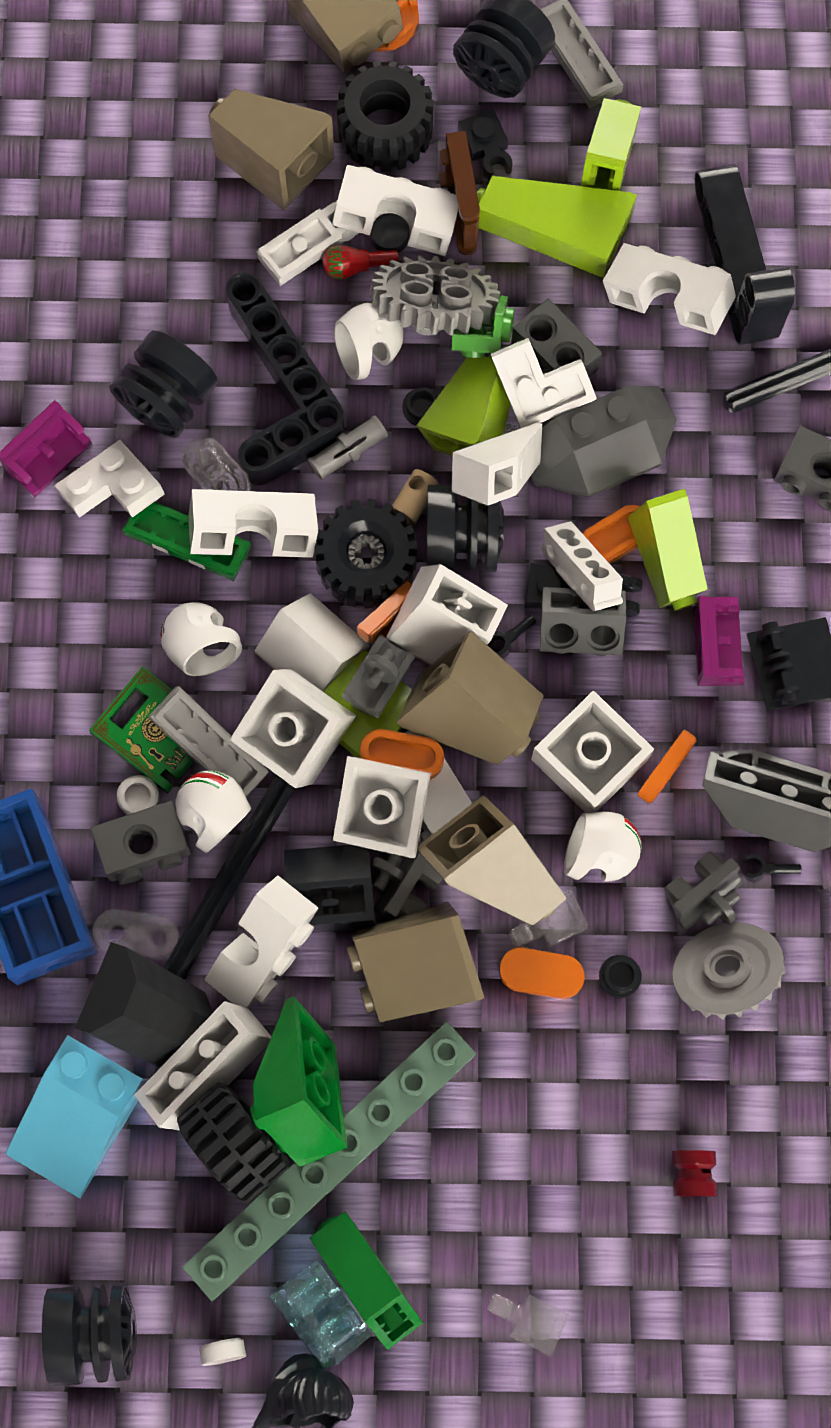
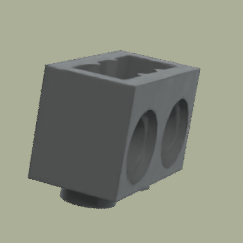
[511,298,602,378]
[540,587,626,656]

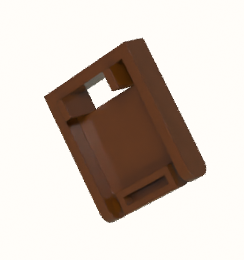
[439,131,480,255]

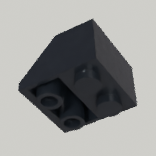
[284,844,375,933]

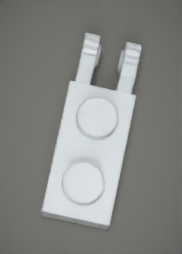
[256,200,359,286]

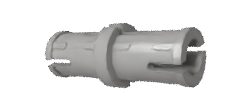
[308,415,388,480]

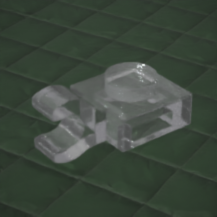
[509,889,589,948]
[487,1293,569,1356]

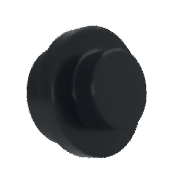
[402,387,439,426]
[598,955,642,998]

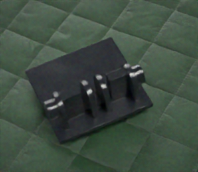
[746,617,831,711]

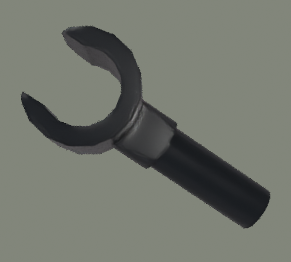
[487,615,536,659]
[743,854,802,882]

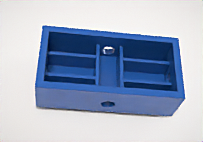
[0,788,98,985]

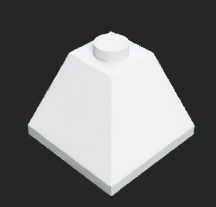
[333,756,431,858]

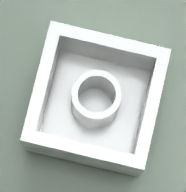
[230,669,356,788]
[531,691,654,813]

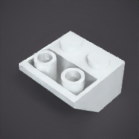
[386,564,508,665]

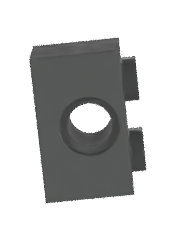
[774,426,831,511]
[91,800,192,884]

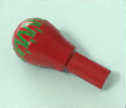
[322,244,399,280]

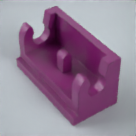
[0,400,92,498]
[693,596,745,686]

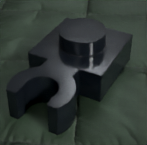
[458,109,512,181]

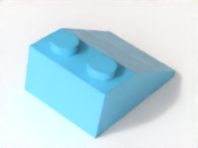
[5,1035,147,1199]

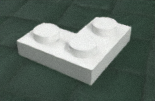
[491,338,597,428]
[55,440,165,518]

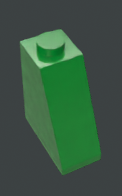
[309,1211,423,1350]

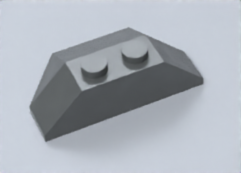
[530,386,677,498]
[702,749,831,852]

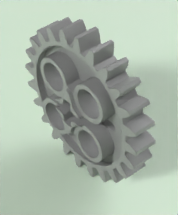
[370,255,500,335]

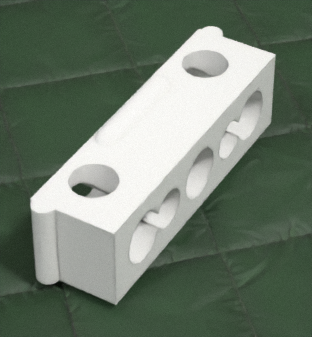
[541,521,623,611]

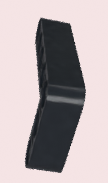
[694,164,795,345]
[226,272,345,485]

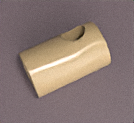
[392,469,439,526]

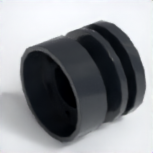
[453,0,556,98]
[109,330,218,438]
[427,485,504,572]
[42,1283,137,1387]

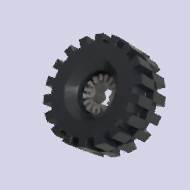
[315,499,417,609]

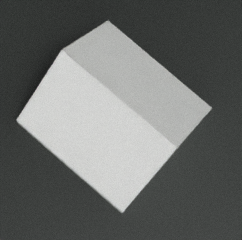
[255,593,370,691]

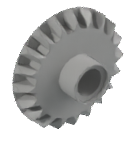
[673,922,786,1020]

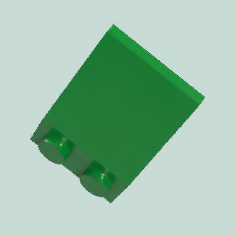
[251,996,347,1167]

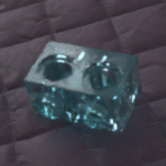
[269,1260,372,1369]

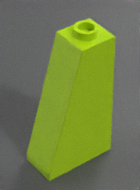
[477,176,637,278]

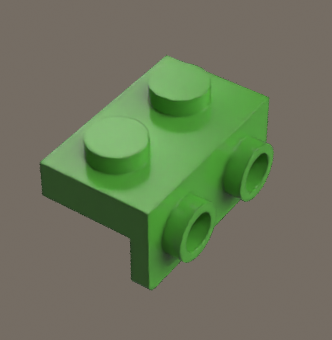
[452,296,515,358]

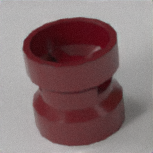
[672,1150,717,1197]

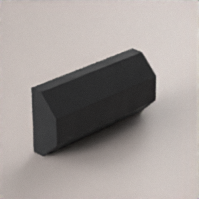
[75,942,213,1068]

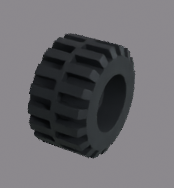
[337,61,434,172]
[177,1082,291,1203]

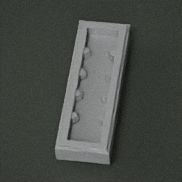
[540,0,623,108]
[148,686,269,797]

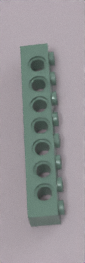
[182,1022,476,1301]

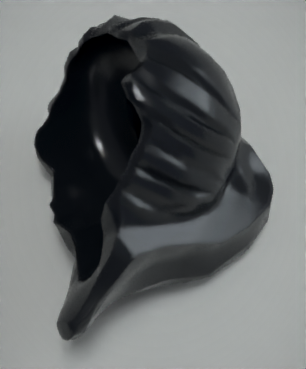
[252,1353,354,1428]

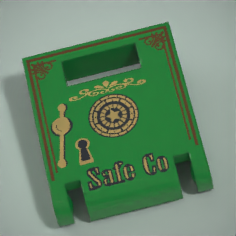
[89,666,195,794]

